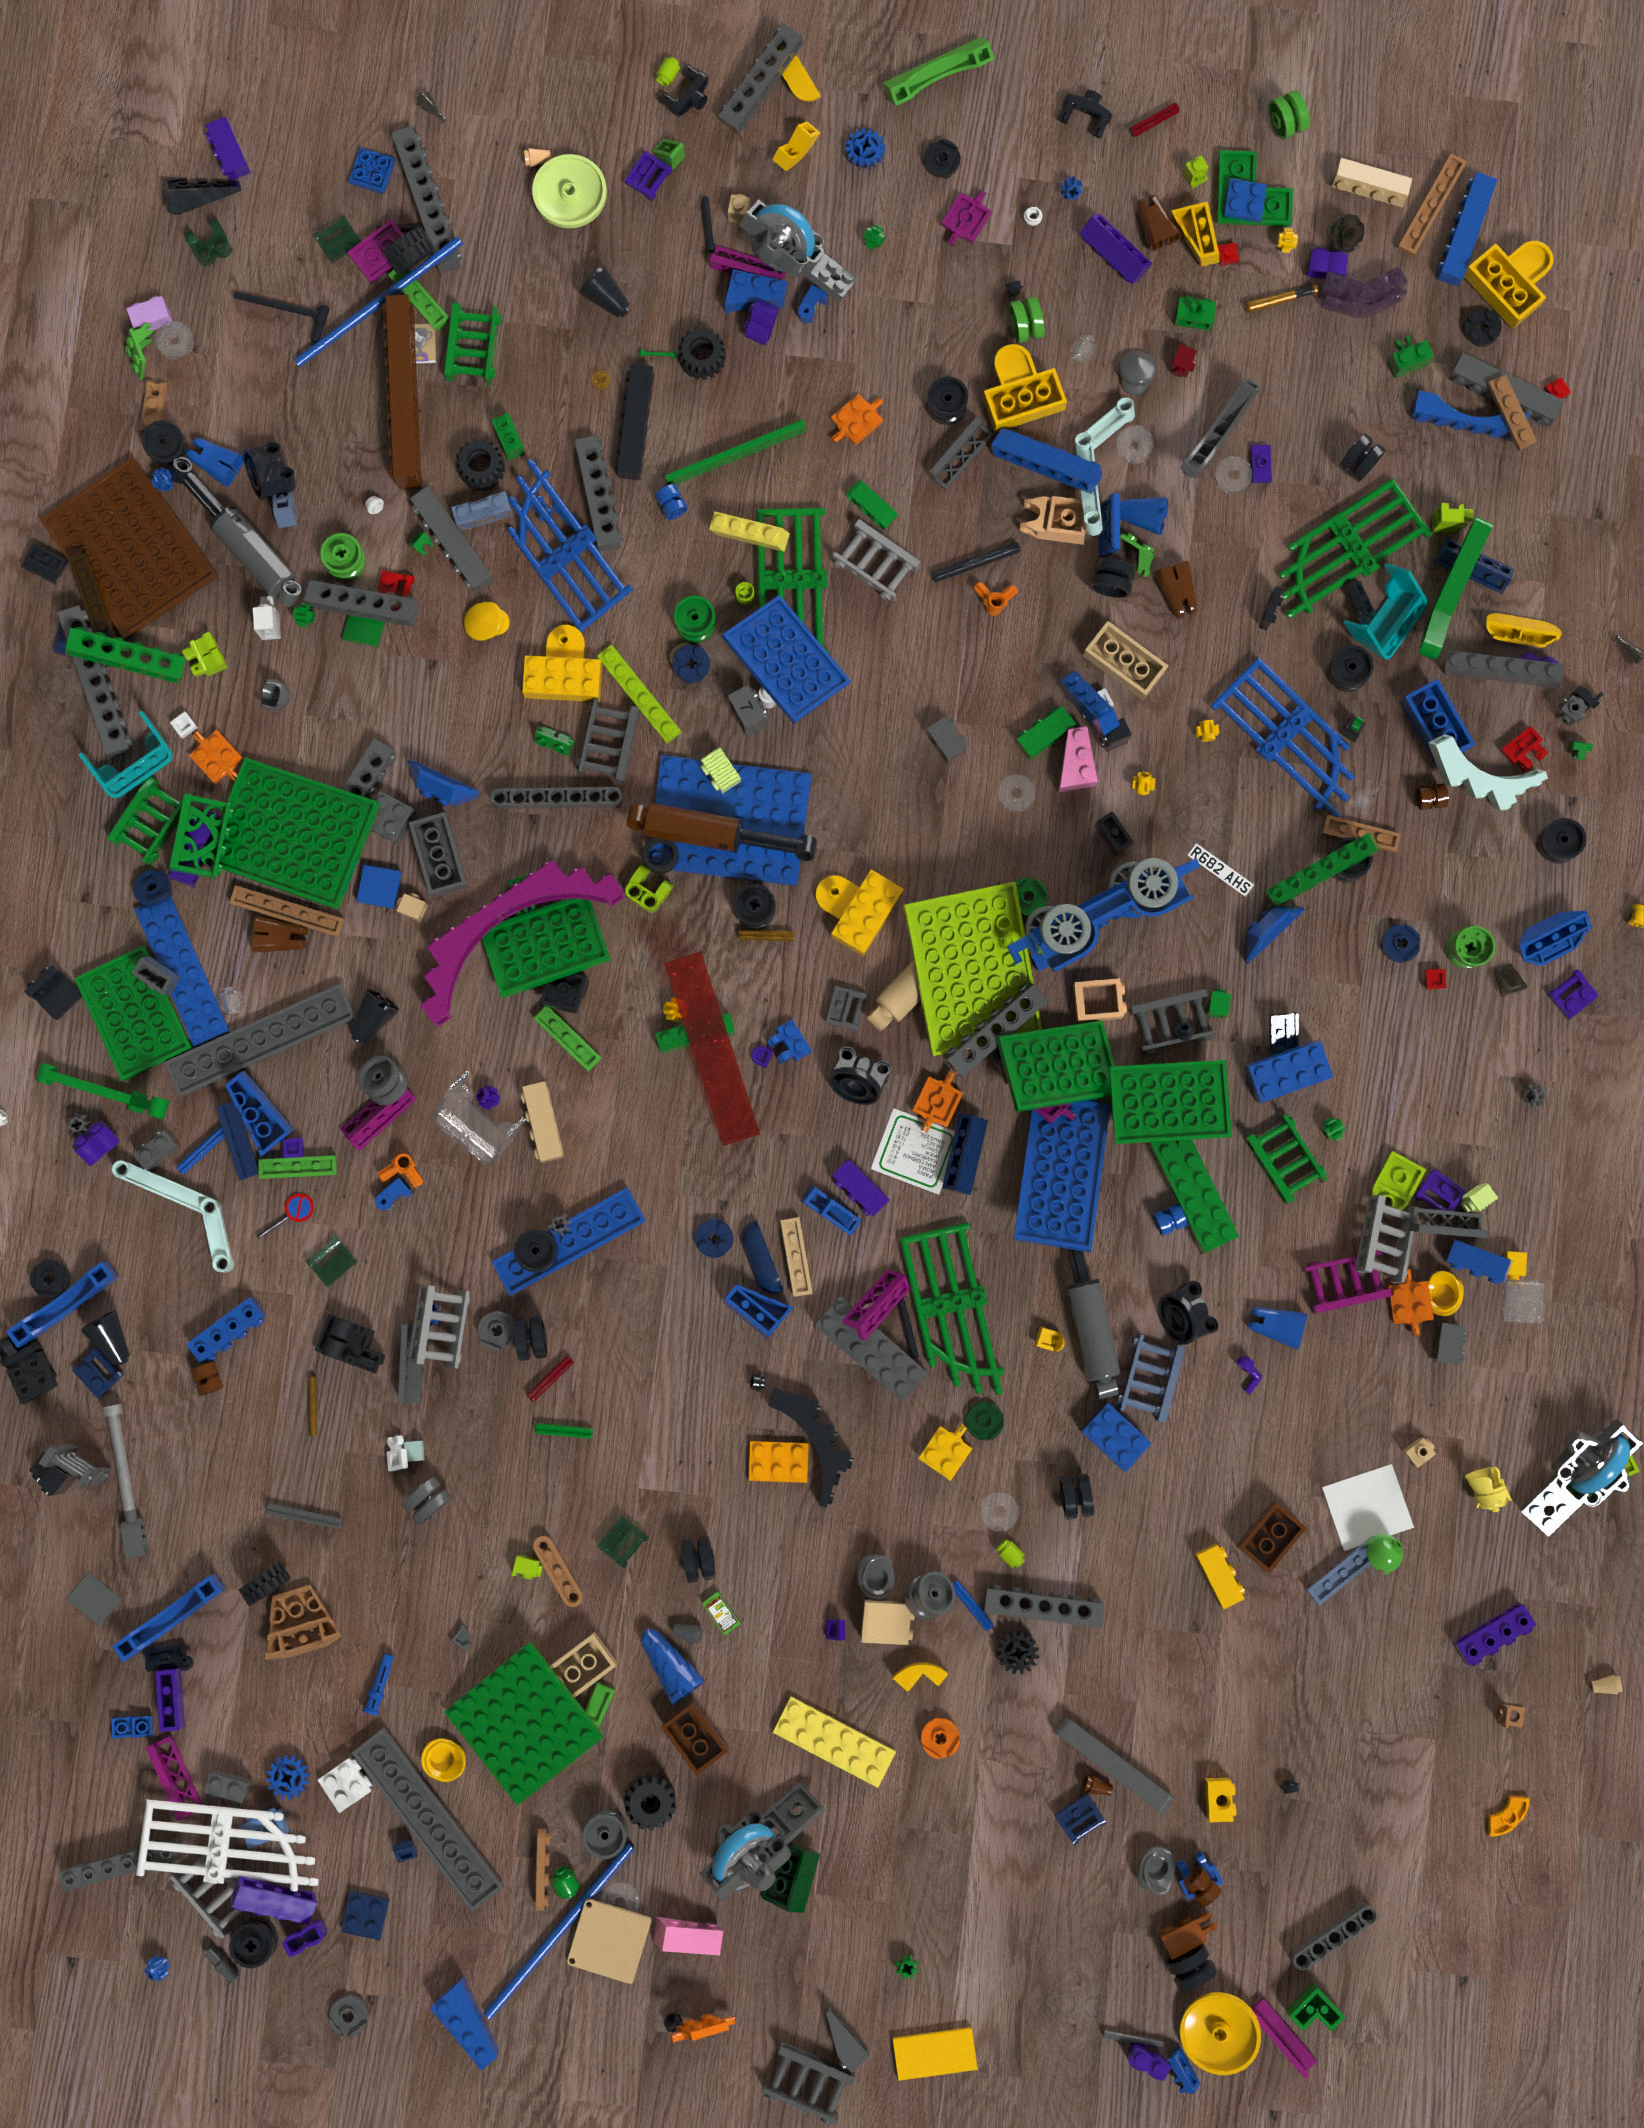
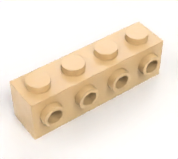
[1332,158,1412,208]
[520,1081,564,1163]

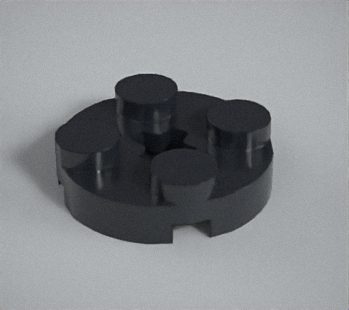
[924,139,961,179]
[1463,308,1502,347]
[30,1259,71,1298]

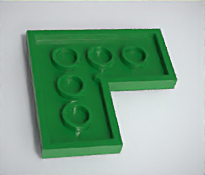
[1217,150,1293,227]

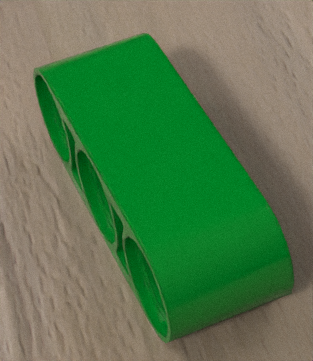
[846,480,898,530]

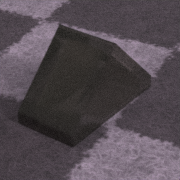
[1494,964,1527,997]

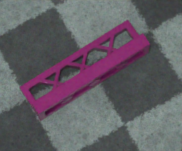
[710,246,786,281]
[340,1088,416,1151]
[842,1269,910,1340]
[146,1735,203,1821]
[1251,1997,1317,2080]

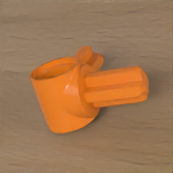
[973,582,1018,616]
[377,1153,423,1188]

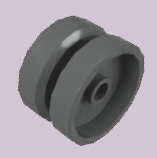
[357,1056,408,1105]
[401,1476,452,1526]
[904,1571,955,1620]
[583,1810,628,1859]

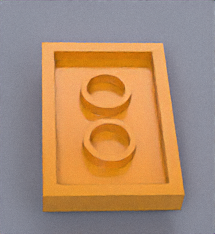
[749,1441,809,1483]

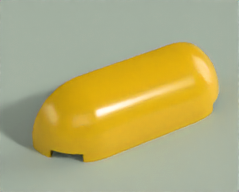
[774,45,821,102]
[1486,613,1562,648]

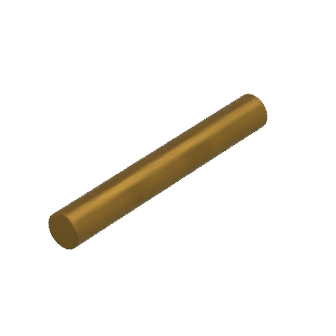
[308,1377,317,1436]

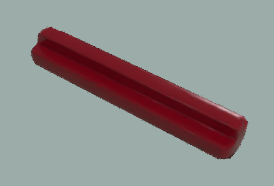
[1130,103,1180,137]
[527,1356,574,1402]

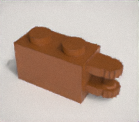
[1159,1911,1218,1960]

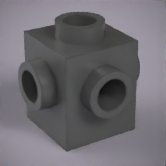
[1555,695,1587,727]

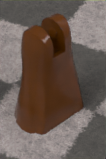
[1137,194,1182,252]
[1154,561,1197,619]
[252,916,308,953]

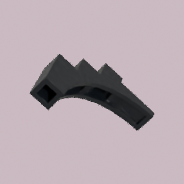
[768,1387,854,1508]

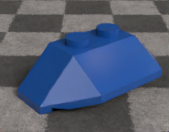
[408,759,480,807]
[1245,906,1305,965]
[1518,910,1592,966]

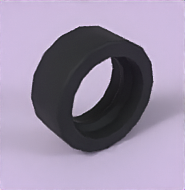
[642,838,679,874]

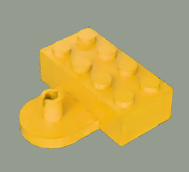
[1464,241,1553,329]
[983,344,1067,433]
[522,625,602,702]
[816,869,904,957]

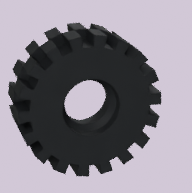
[238,1562,291,1607]

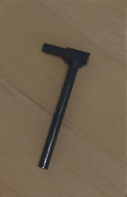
[234,291,330,343]

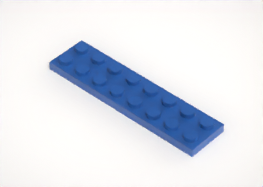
[134,896,231,1048]
[492,1187,646,1296]

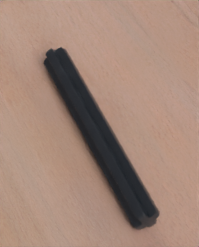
[931,542,1021,582]

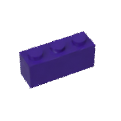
[205,116,251,181]
[832,1159,890,1217]
[155,1667,185,1732]

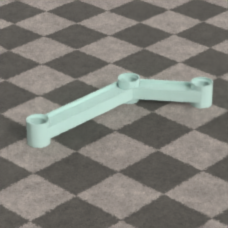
[1075,397,1135,536]
[112,1161,234,1273]

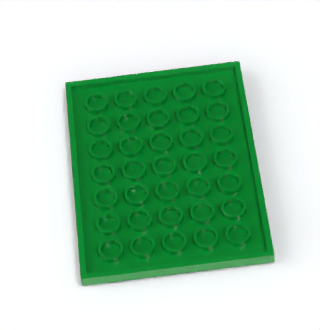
[205,757,381,910]

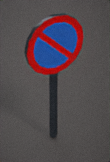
[257,1194,314,1238]

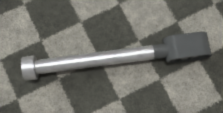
[102,1404,149,1559]

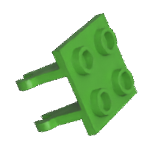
[125,323,153,380]
[1120,533,1156,577]

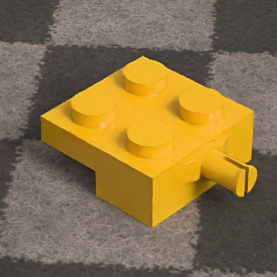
[918,1423,972,1481]

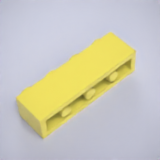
[709,511,790,552]

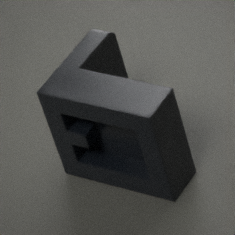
[1570,686,1604,711]

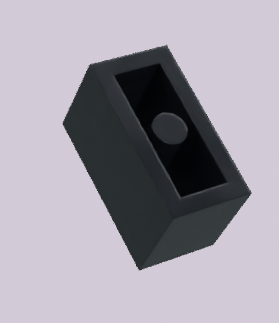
[1098,718,1132,752]
[1095,811,1134,857]

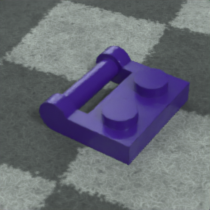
[625,151,673,201]
[1547,969,1599,1020]
[1413,1169,1466,1217]

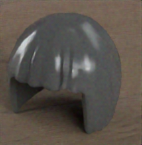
[260,679,290,711]

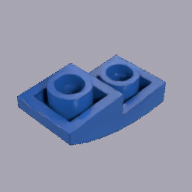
[111,1715,153,1739]

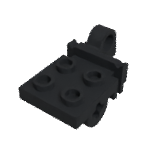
[314,1314,386,1374]
[0,1335,58,1405]

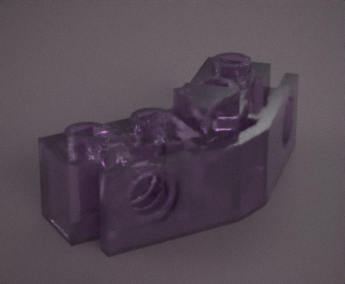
[1318,266,1408,319]

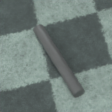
[1103,2029,1164,2048]

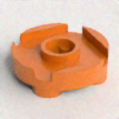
[921,1717,960,1759]

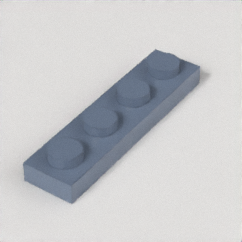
[1306,1542,1371,1606]

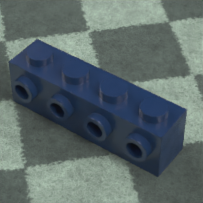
[942,1113,988,1195]

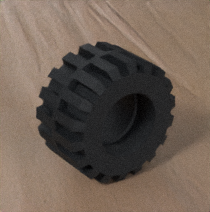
[383,227,435,273]
[678,327,726,380]
[456,438,505,491]

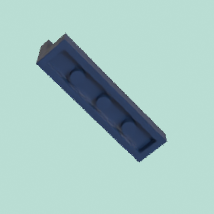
[1434,537,1514,594]
[216,1102,259,1181]

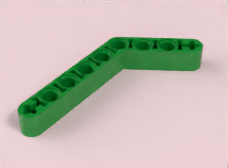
[1418,516,1493,660]

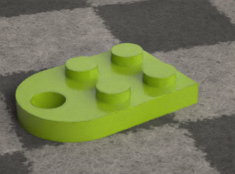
[1371,1151,1426,1210]

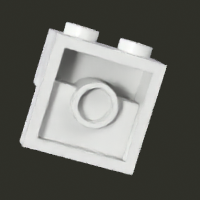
[318,1756,373,1813]

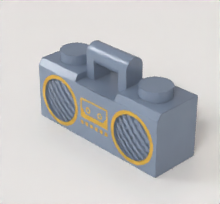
[451,491,513,531]

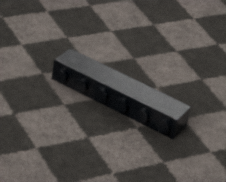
[615,364,654,481]

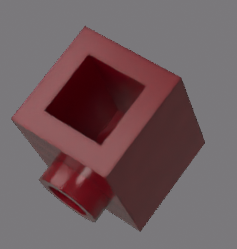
[1170,344,1197,378]

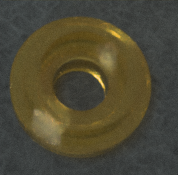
[592,371,611,390]

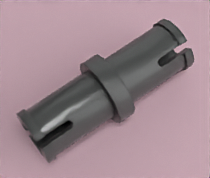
[203,1946,240,1985]

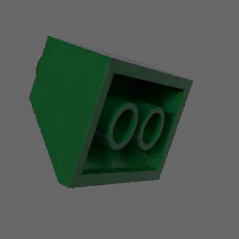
[761,1842,820,1913]

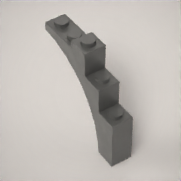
[1180,377,1262,478]

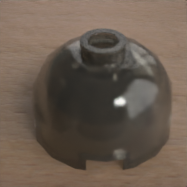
[1326,213,1365,253]

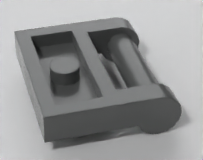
[825,986,869,1032]

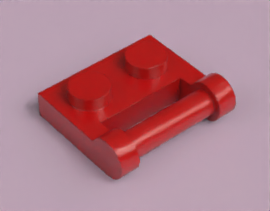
[377,570,415,611]

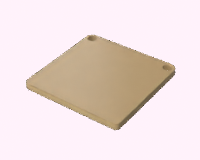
[567,1899,652,1984]

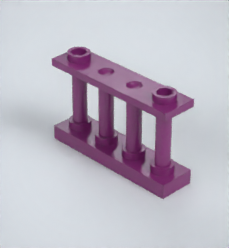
[1302,1251,1392,1314]

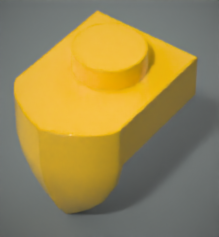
[1034,1326,1065,1352]

